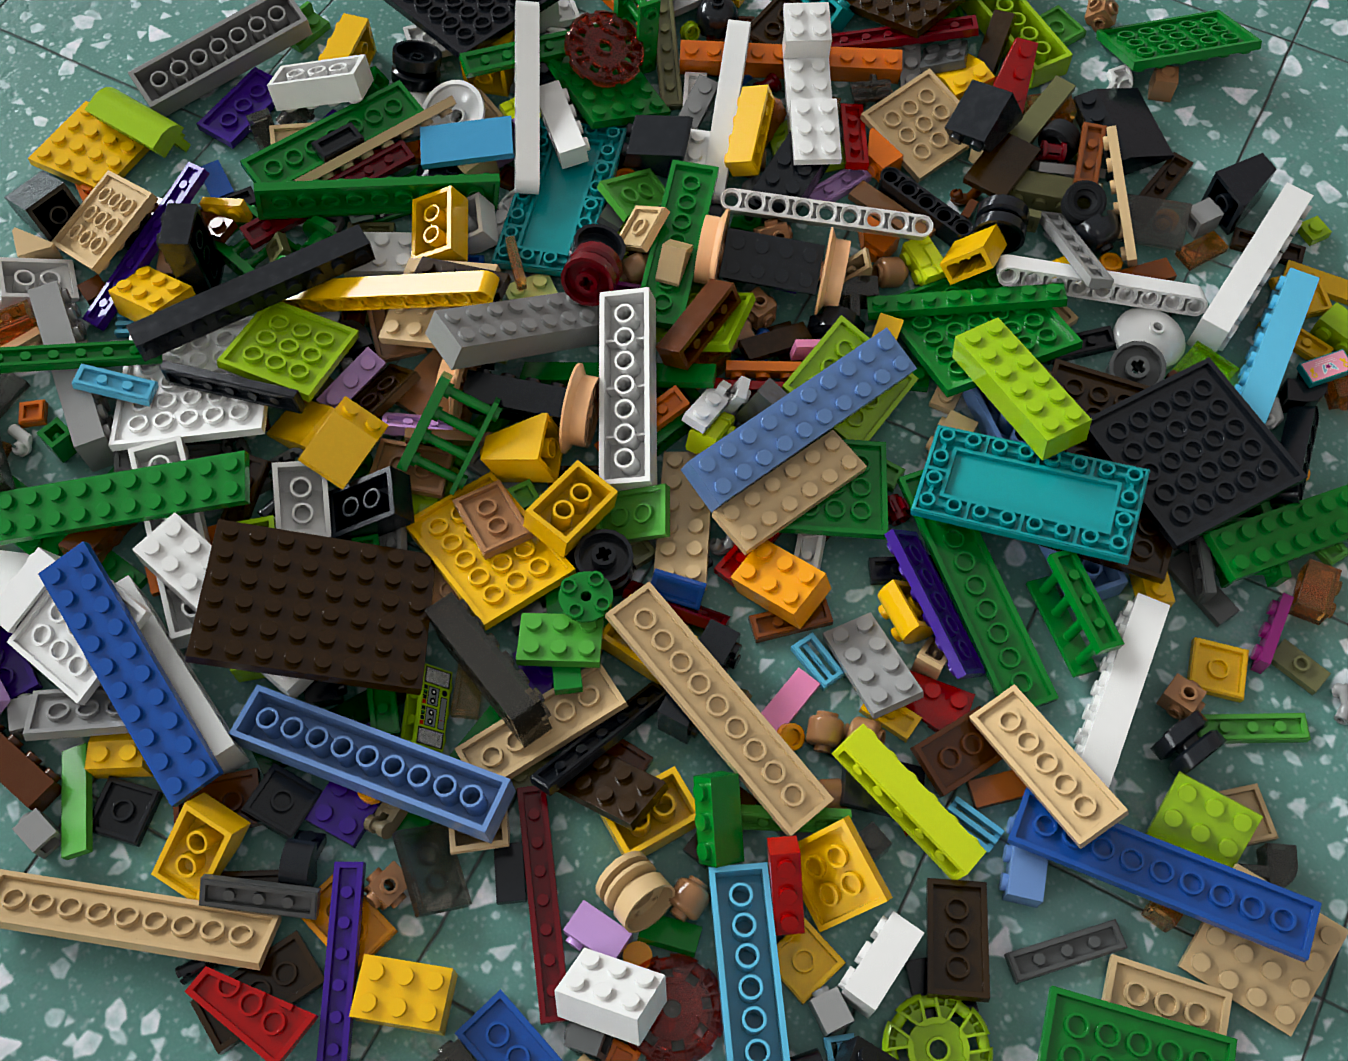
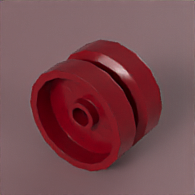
[561,241,622,307]

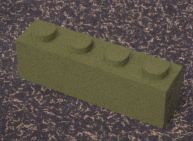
[1010,170,1104,215]

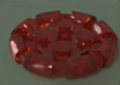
[564,10,644,88]
[627,953,723,1061]

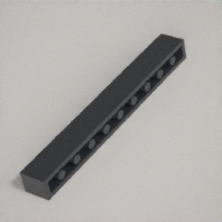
[126,224,376,362]

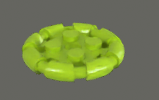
[882,993,994,1061]

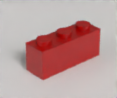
[767,835,805,936]

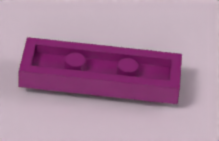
[1250,593,1294,674]

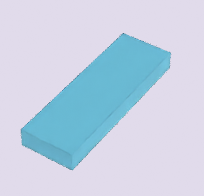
[72,363,159,407]

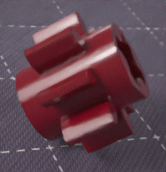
[888,494,911,526]

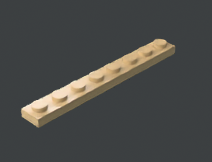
[294,95,457,181]

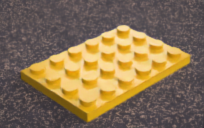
[405,471,576,631]

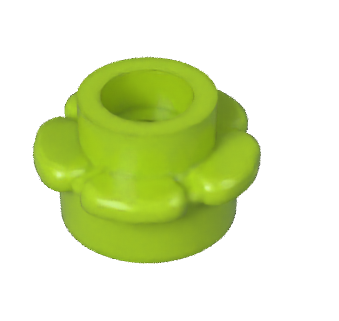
[680,20,700,40]

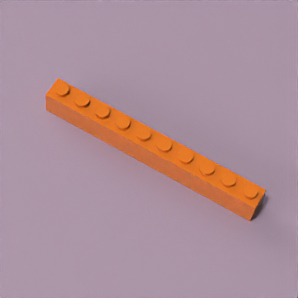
[680,40,902,84]

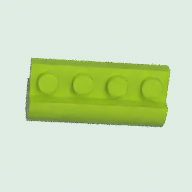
[85,87,191,158]

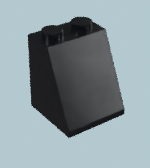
[944,79,1023,153]
[621,115,693,178]
[1201,153,1277,235]
[4,171,80,242]

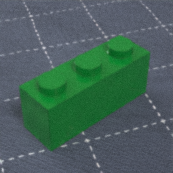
[693,771,744,868]

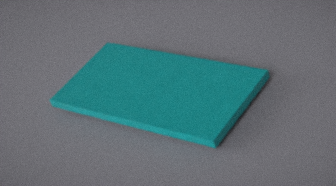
[491,118,627,277]
[911,425,1150,565]

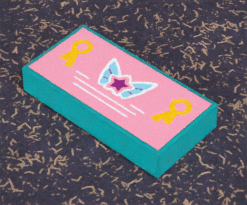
[1296,349,1348,388]

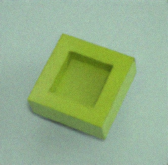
[1297,215,1332,246]

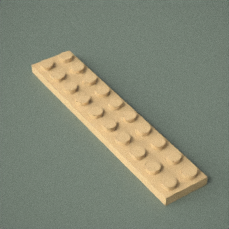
[605,582,834,836]
[0,869,282,970]

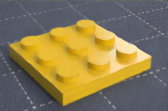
[798,815,893,932]

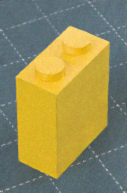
[940,224,1007,285]

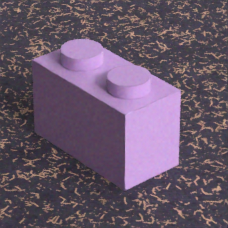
[563,900,633,959]

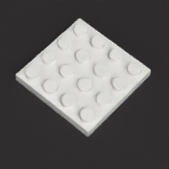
[7,580,153,705]

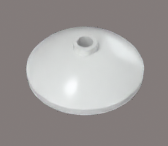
[422,80,485,126]
[1113,307,1186,369]

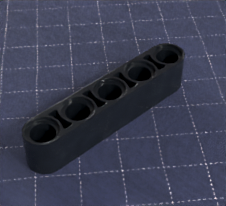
[878,167,974,247]
[1271,406,1319,504]

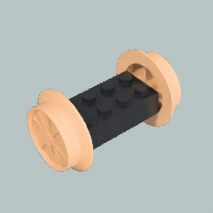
[694,208,851,315]
[435,359,599,454]

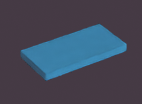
[420,115,515,170]

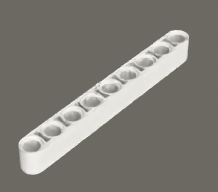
[514,0,540,195]
[705,19,751,204]
[721,188,933,240]
[995,254,1208,316]

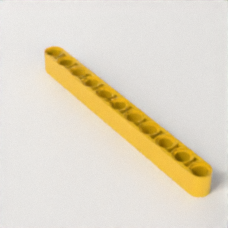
[281,270,500,312]

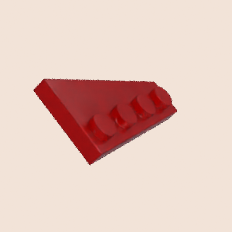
[992,37,1038,113]
[905,670,975,732]
[184,966,319,1061]

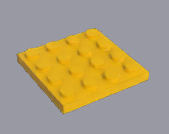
[28,101,149,188]

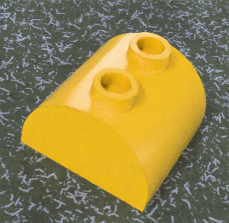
[877,579,934,644]

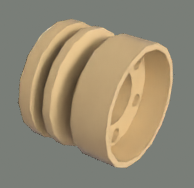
[596,851,675,933]

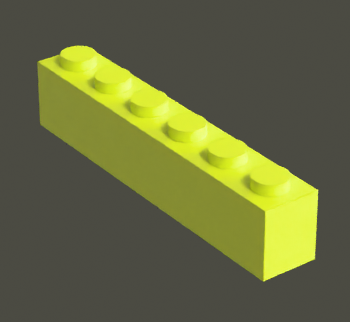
[831,723,987,880]

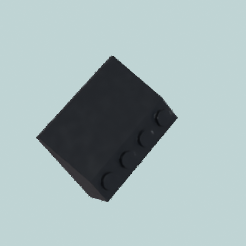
[1073,88,1174,182]

